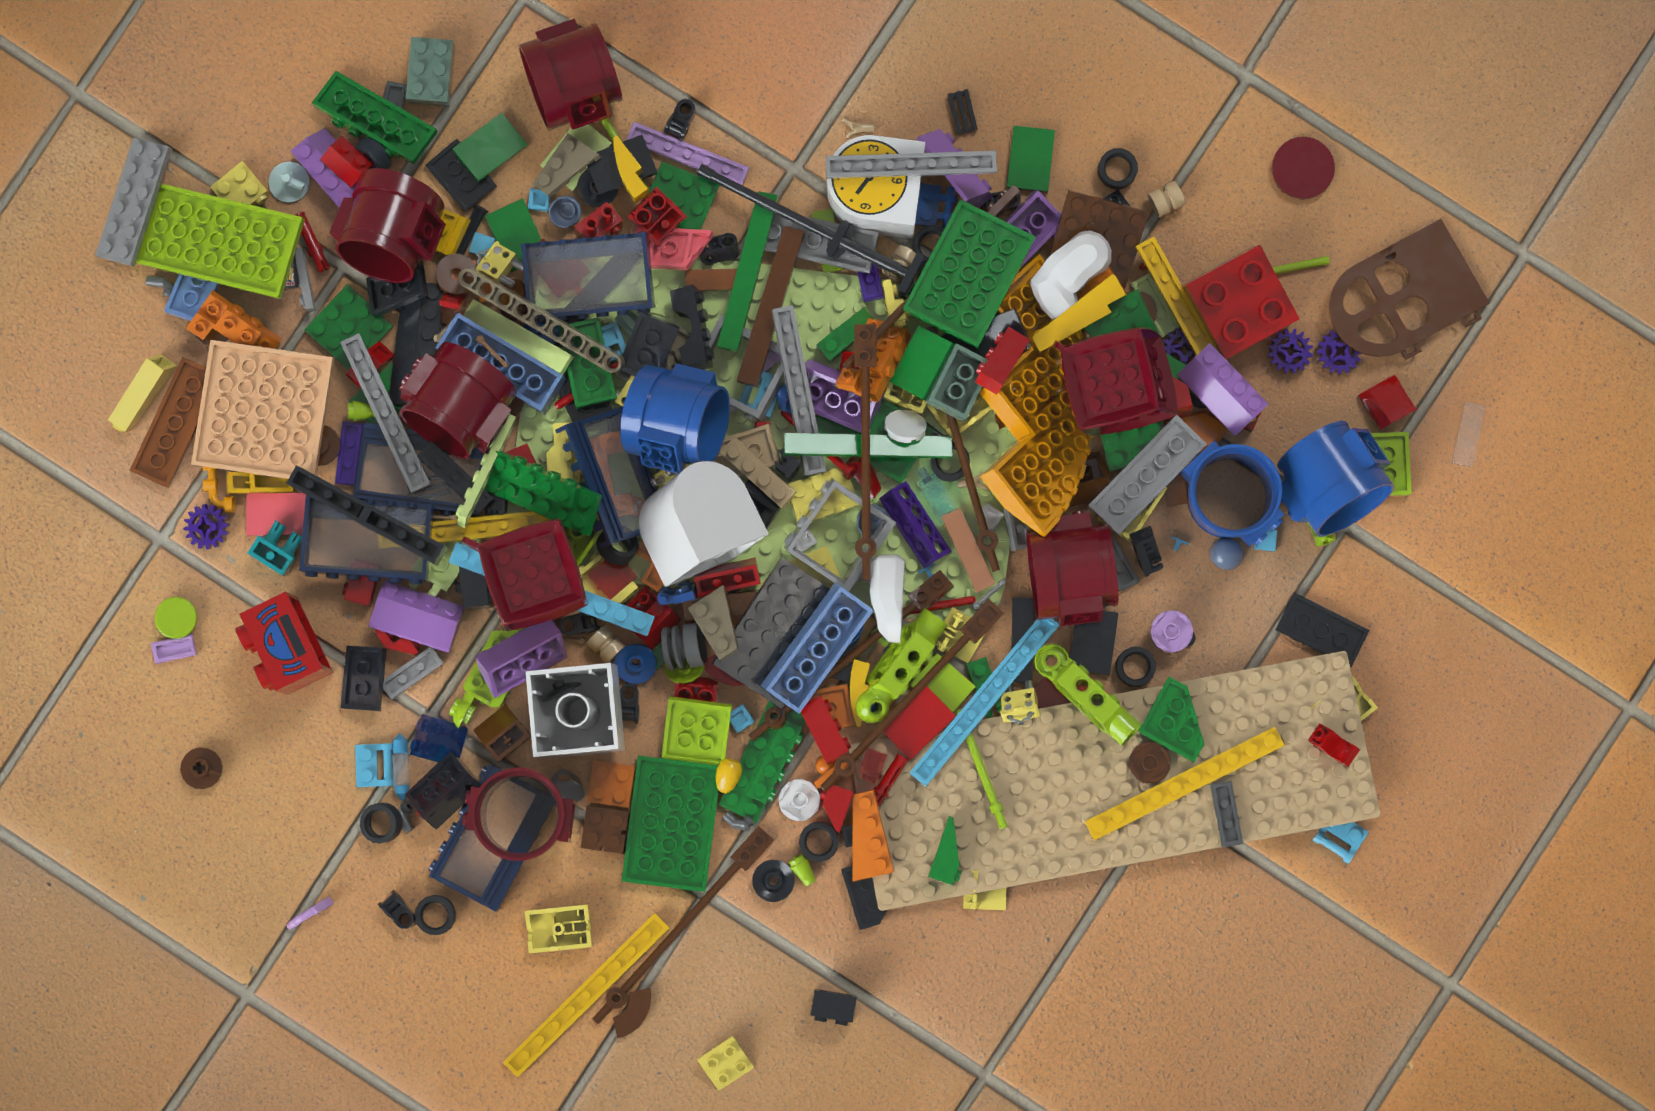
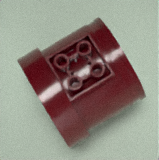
[518,19,623,131]
[329,168,446,283]
[399,342,517,459]
[1026,511,1119,626]
[463,768,576,861]

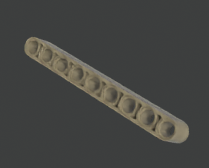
[458,269,625,373]

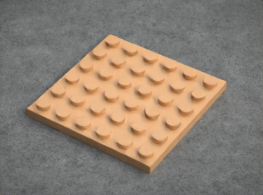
[191,340,335,479]

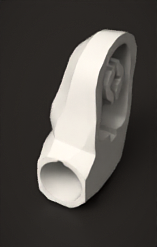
[1030,230,1111,320]
[870,554,905,643]

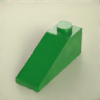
[816,307,874,363]
[928,816,962,886]

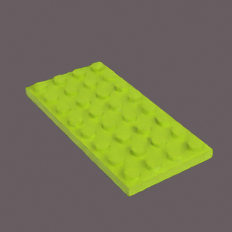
[136,183,305,299]

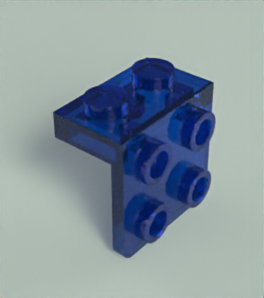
[410,714,468,762]

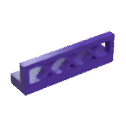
[879,481,952,568]

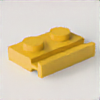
[436,209,471,255]

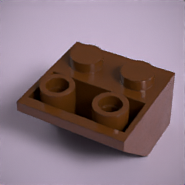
[473,704,531,763]

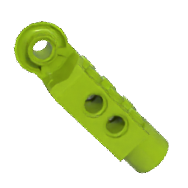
[856,608,948,723]
[449,627,527,729]
[1034,644,1142,746]

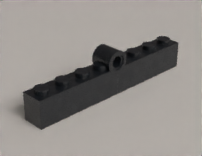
[286,465,448,566]

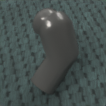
[145,276,174,297]
[398,801,415,833]
[722,811,754,831]

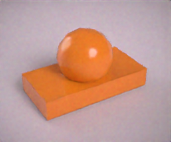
[813,756,848,789]

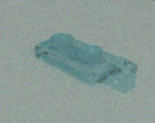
[917,467,956,524]

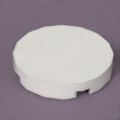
[884,410,927,443]
[779,779,820,821]

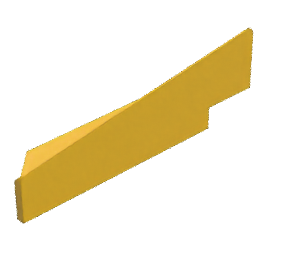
[1033,274,1126,352]

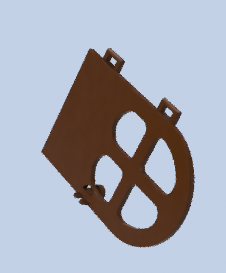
[1329,219,1490,360]

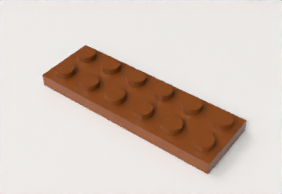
[129,357,206,489]

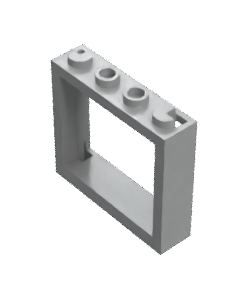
[709,315,785,422]
[784,478,896,592]

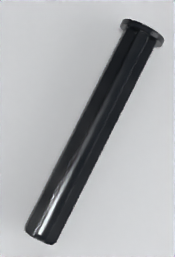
[456,204,489,255]

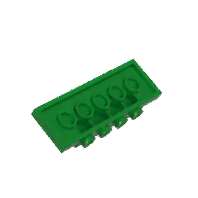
[312,71,438,165]
[485,450,602,536]
[718,701,806,823]

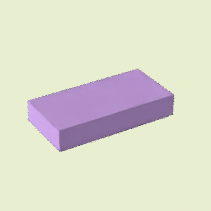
[151,634,197,664]

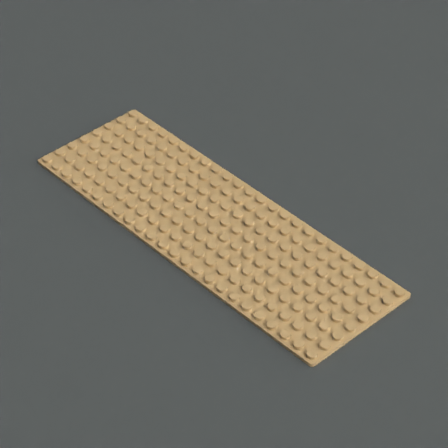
[849,651,1380,911]

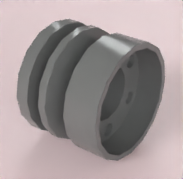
[661,622,707,671]

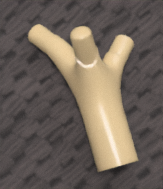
[842,118,874,138]
[958,472,990,492]

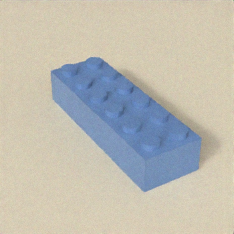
[435,313,567,415]
[760,583,874,713]

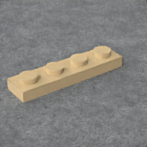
[720,437,797,508]

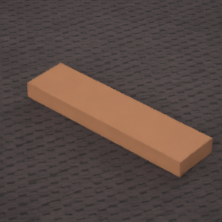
[941,507,995,593]

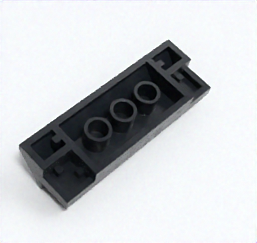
[389,283,444,407]

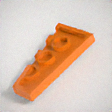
[853,789,894,881]

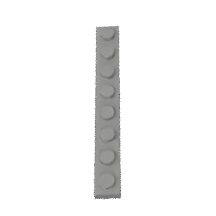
[826,151,997,179]
[771,305,826,476]
[340,333,431,494]

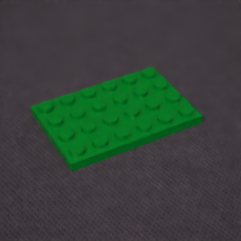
[903,199,1036,348]
[622,755,719,892]

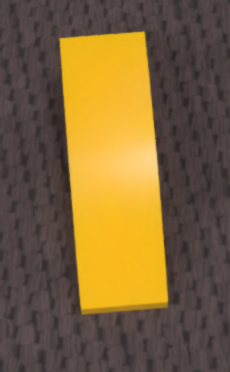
[613,135,649,204]
[226,472,293,495]
[850,659,870,728]

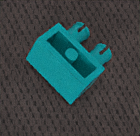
[247,520,302,576]

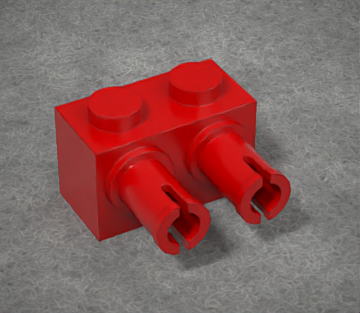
[574,202,623,239]

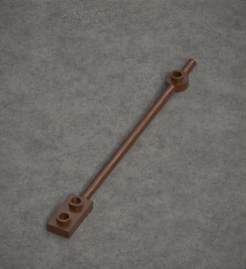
[843,185,1020,370]
[854,324,877,580]
[924,326,1000,572]
[748,570,954,741]
[820,599,1004,792]
[592,826,774,1024]

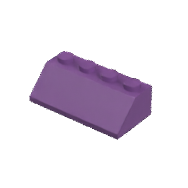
[291,128,357,207]
[917,129,993,208]
[1004,191,1061,268]
[1177,343,1268,436]
[789,359,885,433]
[369,581,464,653]
[475,620,568,698]

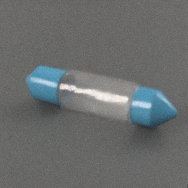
[392,734,410,801]

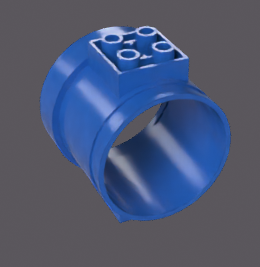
[621,363,730,474]
[1277,421,1394,537]
[1180,441,1285,547]

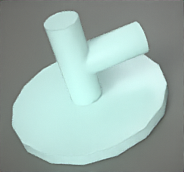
[268,162,310,203]

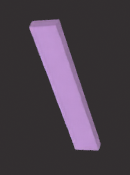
[626,122,750,185]

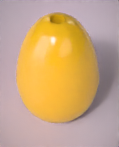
[716,758,742,793]

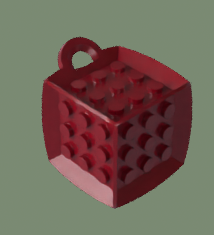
[1053,327,1178,436]
[461,519,589,632]

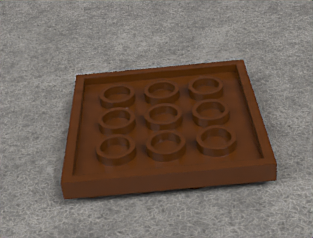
[1047,190,1149,289]

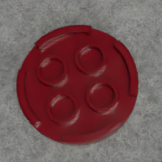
[1272,137,1335,200]

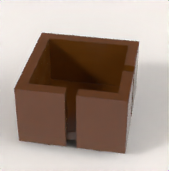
[581,806,630,854]

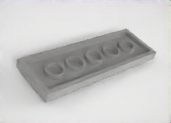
[95,138,172,267]
[765,214,880,274]
[1088,415,1207,535]

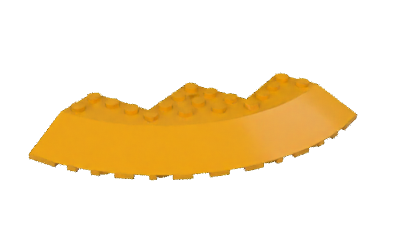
[979,254,1093,537]

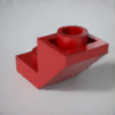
[346,341,394,389]
[374,629,421,655]
[1308,723,1360,767]

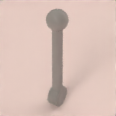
[972,578,1007,610]

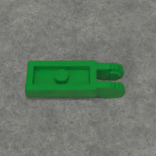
[966,657,1002,718]

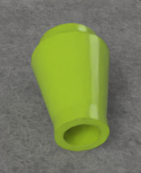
[347,401,375,422]
[789,853,816,886]

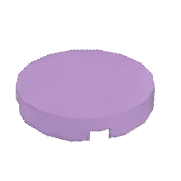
[1151,610,1193,653]

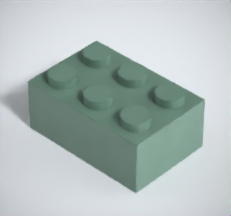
[406,37,455,107]
[924,343,988,421]

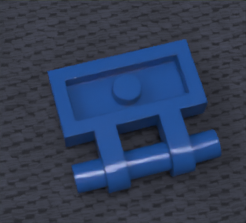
[915,183,957,229]
[657,580,697,605]

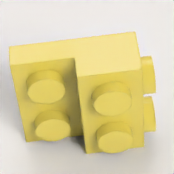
[210,161,270,206]
[882,279,910,328]
[789,545,841,589]

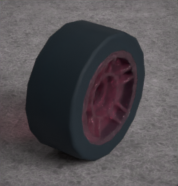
[354,138,391,169]

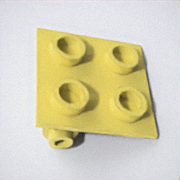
[935,607,985,663]
[963,871,1006,910]
[697,1036,754,1091]

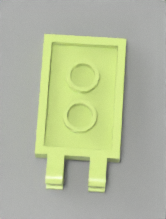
[408,520,481,597]

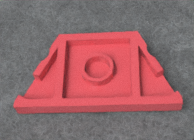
[635,226,714,271]

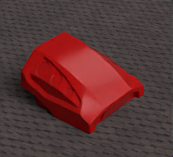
[627,187,687,246]
[1358,374,1417,430]
[674,677,718,702]

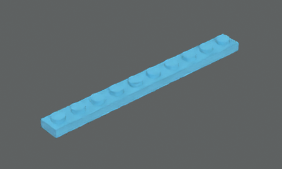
[449,543,655,637]
[910,618,1060,787]

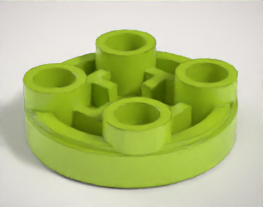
[155,597,198,639]

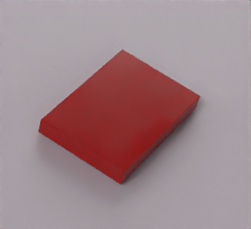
[883,686,956,760]

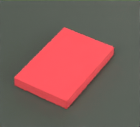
[246,493,306,536]

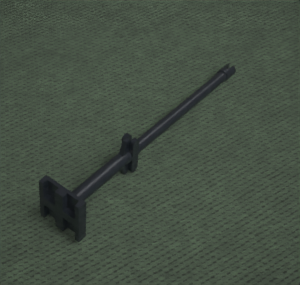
[697,164,926,300]

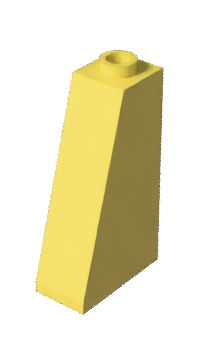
[108,354,178,432]

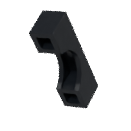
[670,284,714,370]

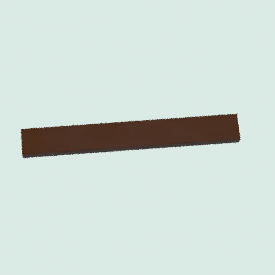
[737,226,805,388]

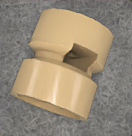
[1147,181,1186,217]
[882,245,916,284]
[586,625,626,663]

